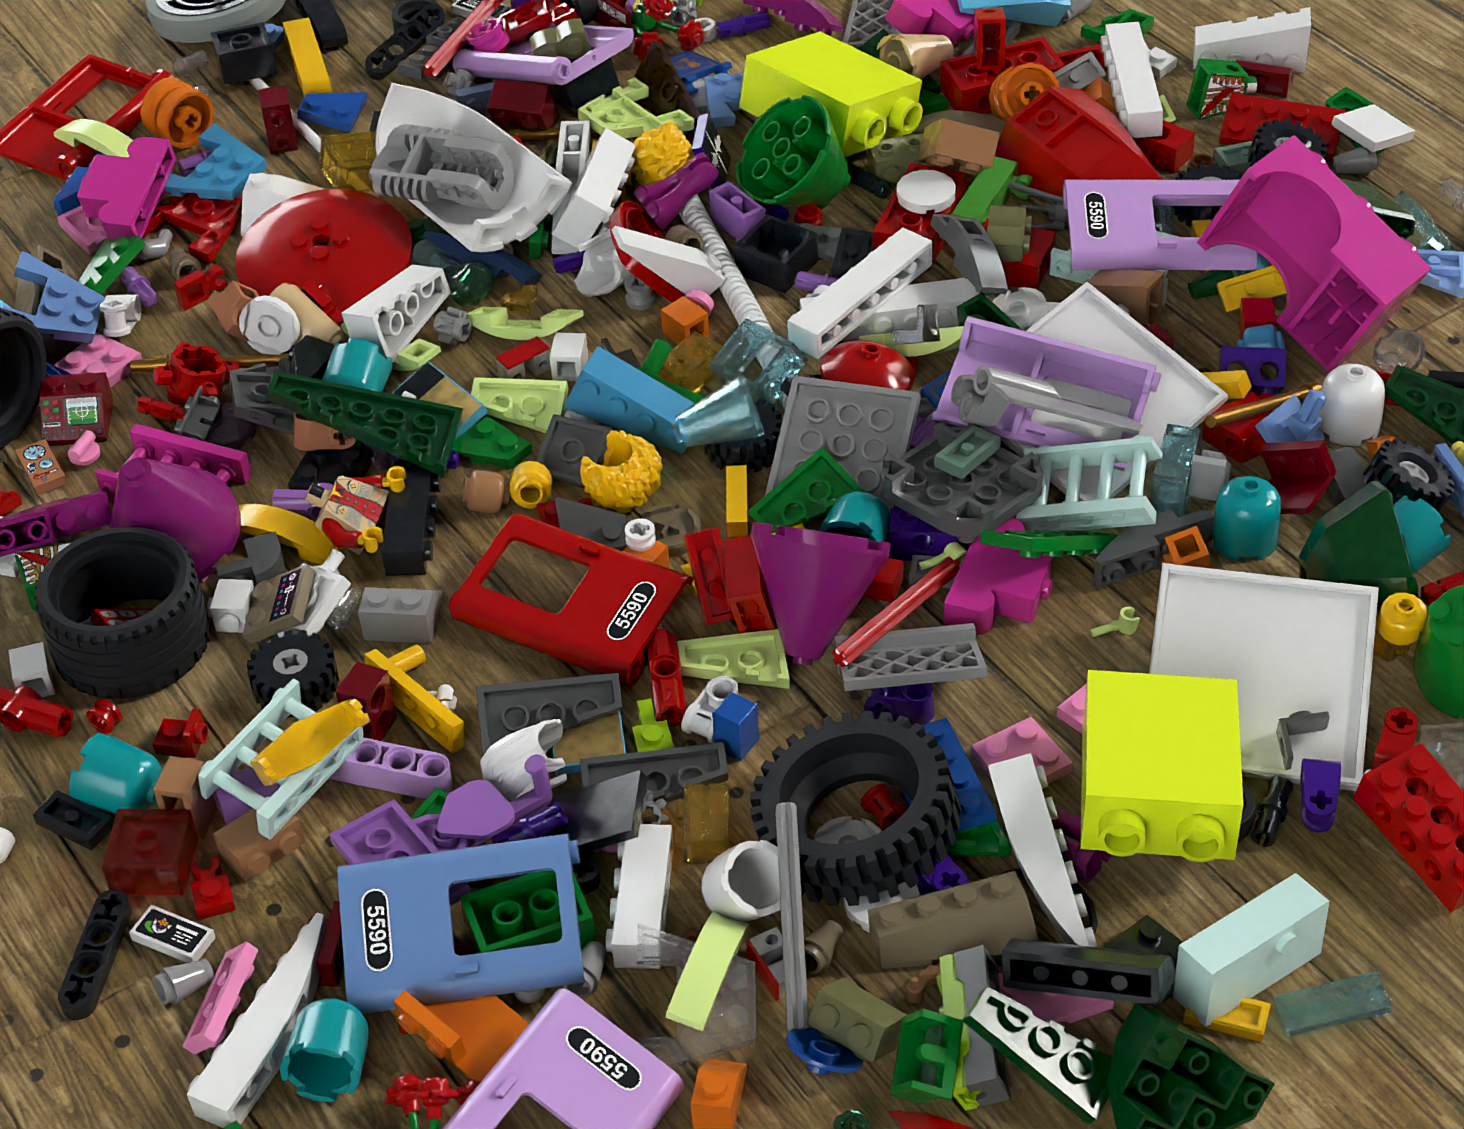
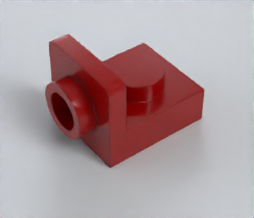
[152,709,208,758]

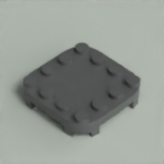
[880,421,1043,543]

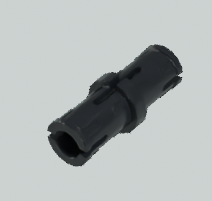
[1251,776,1293,847]

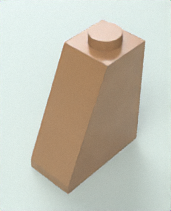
[1083,270,1165,325]

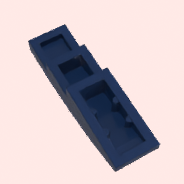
[423,230,542,285]

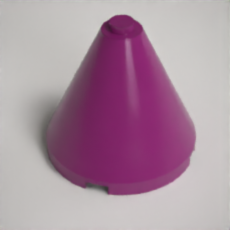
[110,457,241,581]
[751,522,891,665]

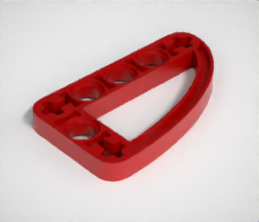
[609,200,685,303]

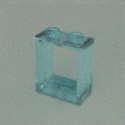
[707,318,808,406]
[1150,423,1200,517]

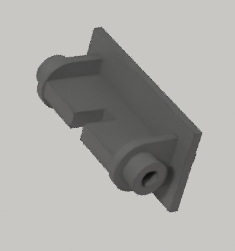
[174,386,221,442]

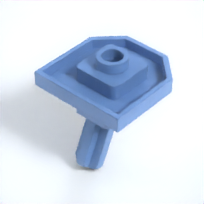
[1255,389,1327,443]

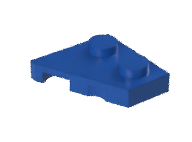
[297,92,367,132]

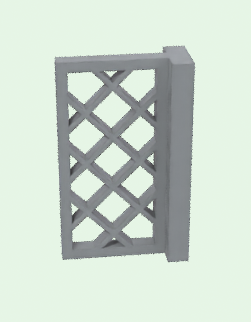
[843,0,902,48]
[834,623,987,691]

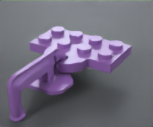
[329,754,552,906]

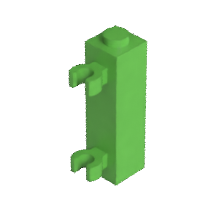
[951,156,1033,226]

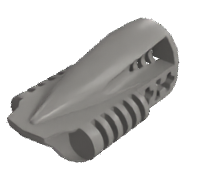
[369,124,514,210]

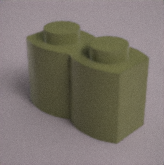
[530,18,591,60]
[987,205,1032,262]

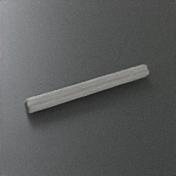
[775,802,809,1031]

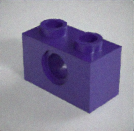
[889,508,957,561]

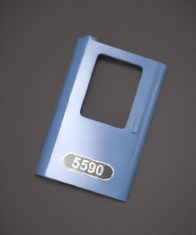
[338,833,585,1014]

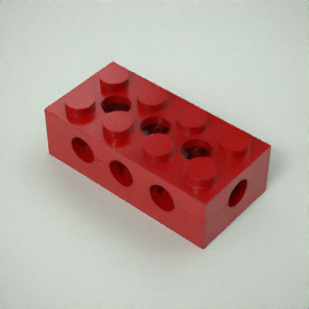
[940,37,1066,114]
[873,162,967,271]
[1353,743,1464,913]

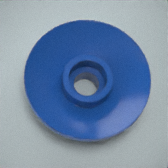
[786,1027,864,1075]

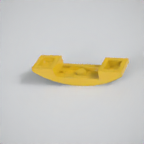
[238,504,342,565]

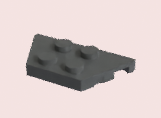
[229,358,296,435]

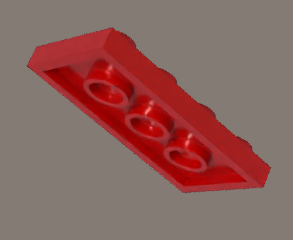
[1219,93,1345,162]

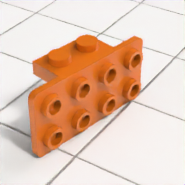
[389,990,529,1082]

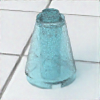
[671,374,765,447]

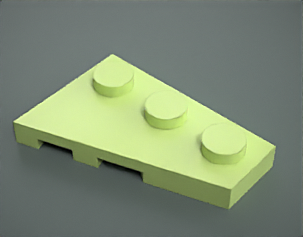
[471,377,568,433]
[677,629,790,689]

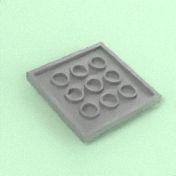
[765,375,921,513]

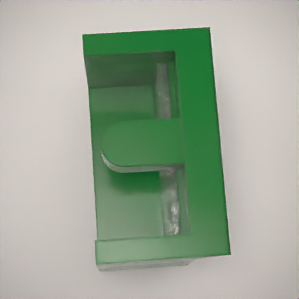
[890,1008,964,1104]

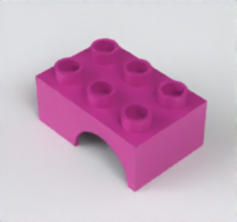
[1197,135,1432,373]

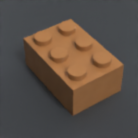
[917,118,1000,178]

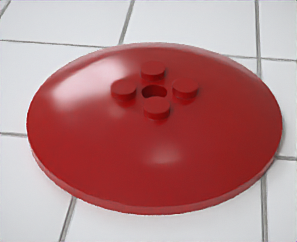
[236,189,413,312]

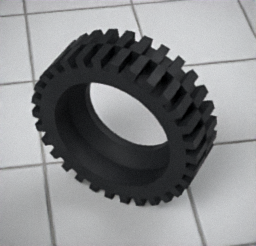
[750,711,961,906]

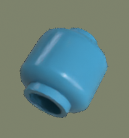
[1237,324,1285,367]

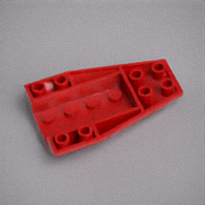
[995,86,1163,197]

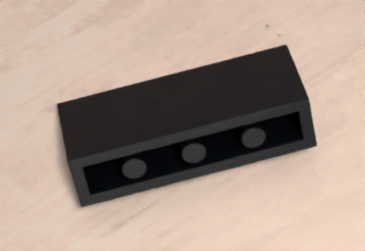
[1002,938,1175,1006]

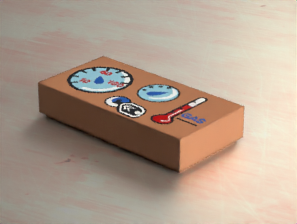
[15,439,67,495]

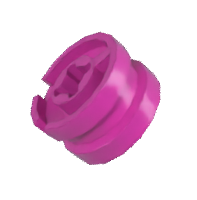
[466,18,510,53]

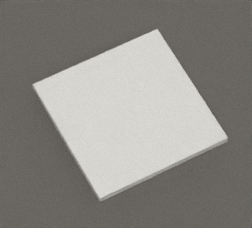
[1001,282,1228,502]
[1149,563,1379,791]

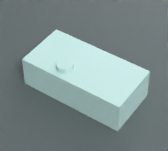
[1173,873,1330,1027]

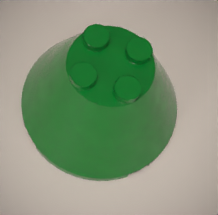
[736,95,851,209]
[1413,584,1464,719]

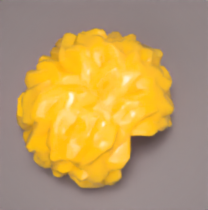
[630,122,694,185]
[580,430,663,514]

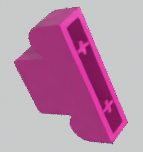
[885,0,974,45]
[77,137,177,239]
[943,518,1053,635]

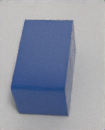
[712,692,759,761]

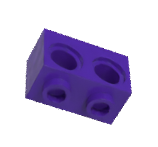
[1218,346,1287,395]

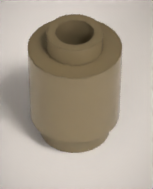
[665,225,703,252]

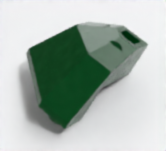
[1339,178,1415,239]
[1299,481,1418,610]
[1107,1003,1275,1129]

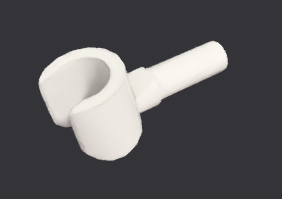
[428,684,457,712]

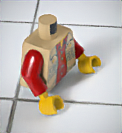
[304,466,407,555]

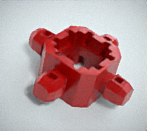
[153,342,240,400]

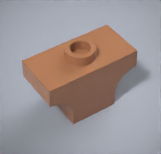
[207,280,260,342]

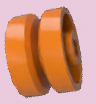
[989,63,1060,121]
[140,77,214,149]

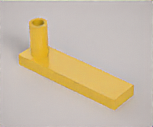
[1216,265,1287,314]
[364,644,464,754]

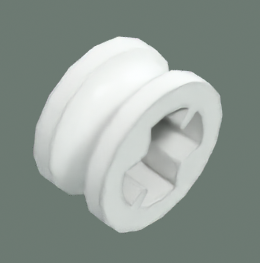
[694,18,716,42]
[625,518,656,552]

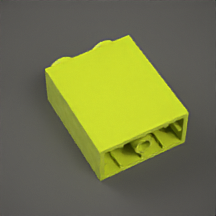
[739,32,923,157]
[1080,670,1243,862]

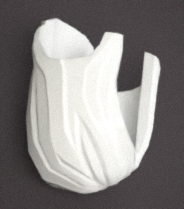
[574,230,631,297]
[480,719,567,800]

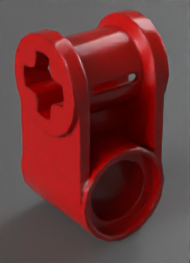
[1371,707,1418,770]

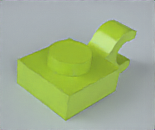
[632,698,674,752]

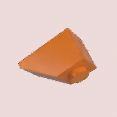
[691,1058,748,1129]

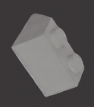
[358,587,443,644]

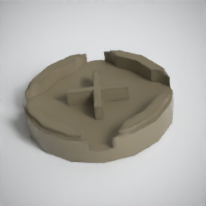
[639,503,701,557]

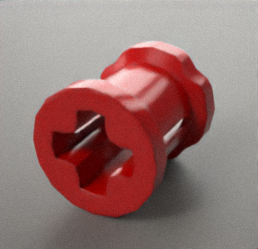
[861,784,907,831]

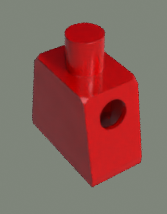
[974,8,1006,70]
[1202,392,1271,463]

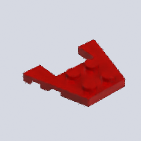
[497,0,579,54]
[143,193,242,264]

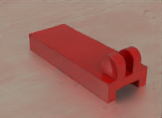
[683,527,734,626]

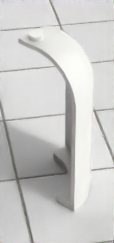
[376,83,572,252]

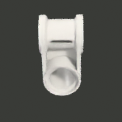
[100,294,141,337]
[681,676,739,743]

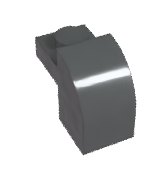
[216,531,286,588]

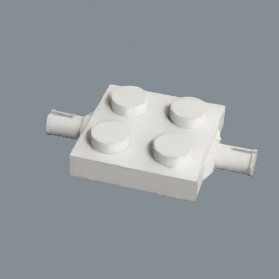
[267,549,351,643]

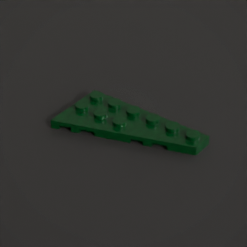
[1384,364,1464,444]
[266,371,463,477]

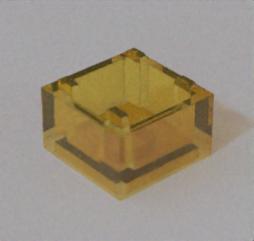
[319,131,377,192]

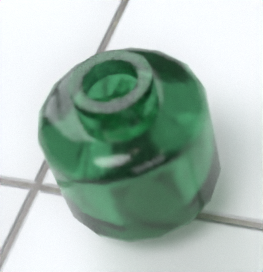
[448,261,493,306]

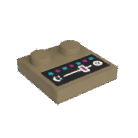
[242,564,315,644]

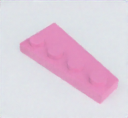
[57,191,171,255]

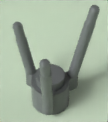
[1008,183,1069,230]

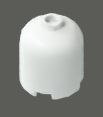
[1319,363,1385,446]
[702,840,781,922]

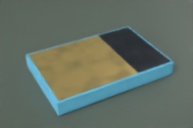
[391,361,488,438]
[552,712,626,776]

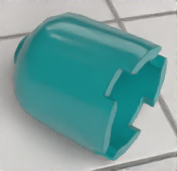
[322,338,393,392]
[1212,476,1281,561]
[819,491,890,548]
[1394,496,1451,574]
[69,733,162,818]
[279,998,369,1102]

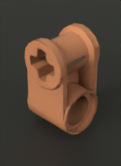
[294,413,356,451]

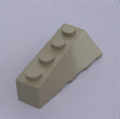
[15,245,83,356]
[868,871,1039,969]

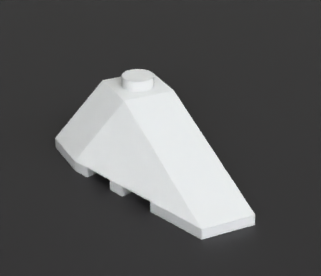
[241,173,324,236]
[612,226,725,296]

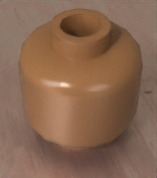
[461,470,510,514]

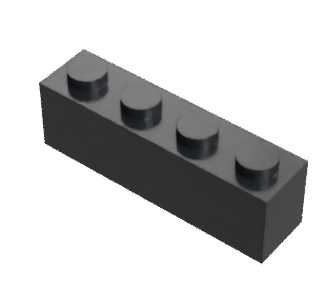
[381,461,441,576]

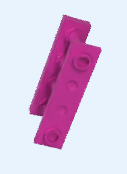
[95,424,252,500]

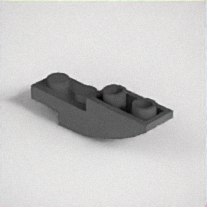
[398,18,465,81]
[930,213,1008,296]
[1094,508,1214,588]

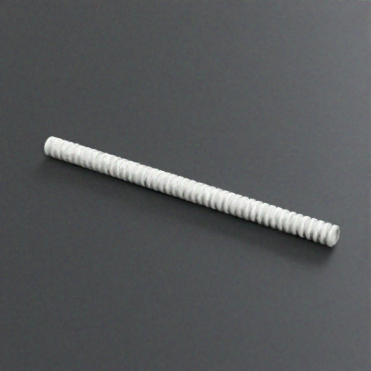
[678,194,798,409]

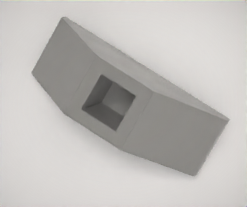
[1188,450,1233,501]

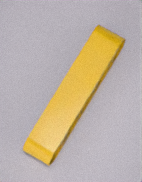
[282,17,332,98]

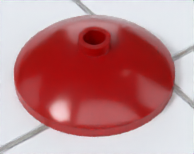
[820,340,915,391]

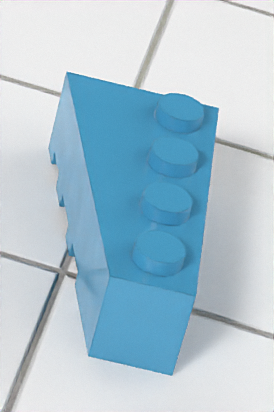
[563,346,708,454]

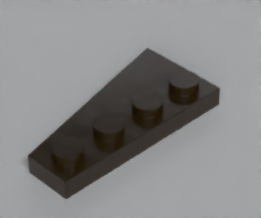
[633,40,700,144]

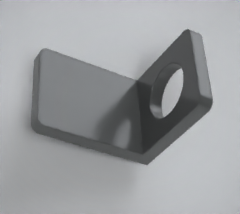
[1276,711,1330,770]

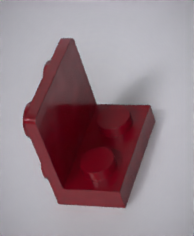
[1260,440,1337,515]

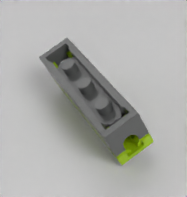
[936,945,1011,1111]

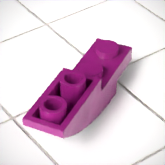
[743,0,844,36]
[0,490,112,557]

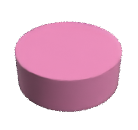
[685,290,714,316]

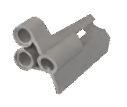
[951,365,1143,435]

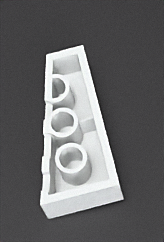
[1193,7,1311,73]
[552,128,636,248]
[341,265,451,363]

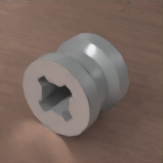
[624,274,656,310]

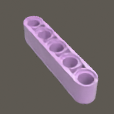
[328,738,453,799]

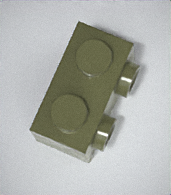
[867,133,925,183]
[807,978,907,1063]

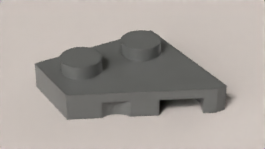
[555,498,627,561]

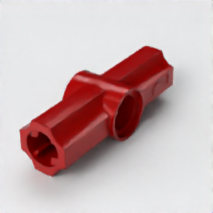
[647,629,686,727]
[0,685,74,738]

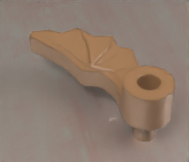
[906,964,941,1004]

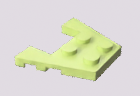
[578,78,694,139]

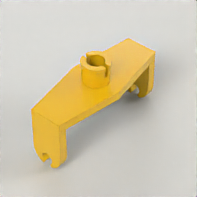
[250,699,370,786]

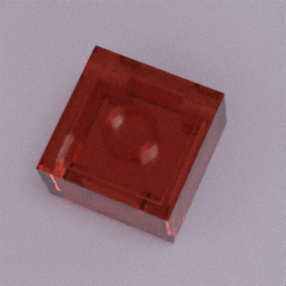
[102,809,199,896]

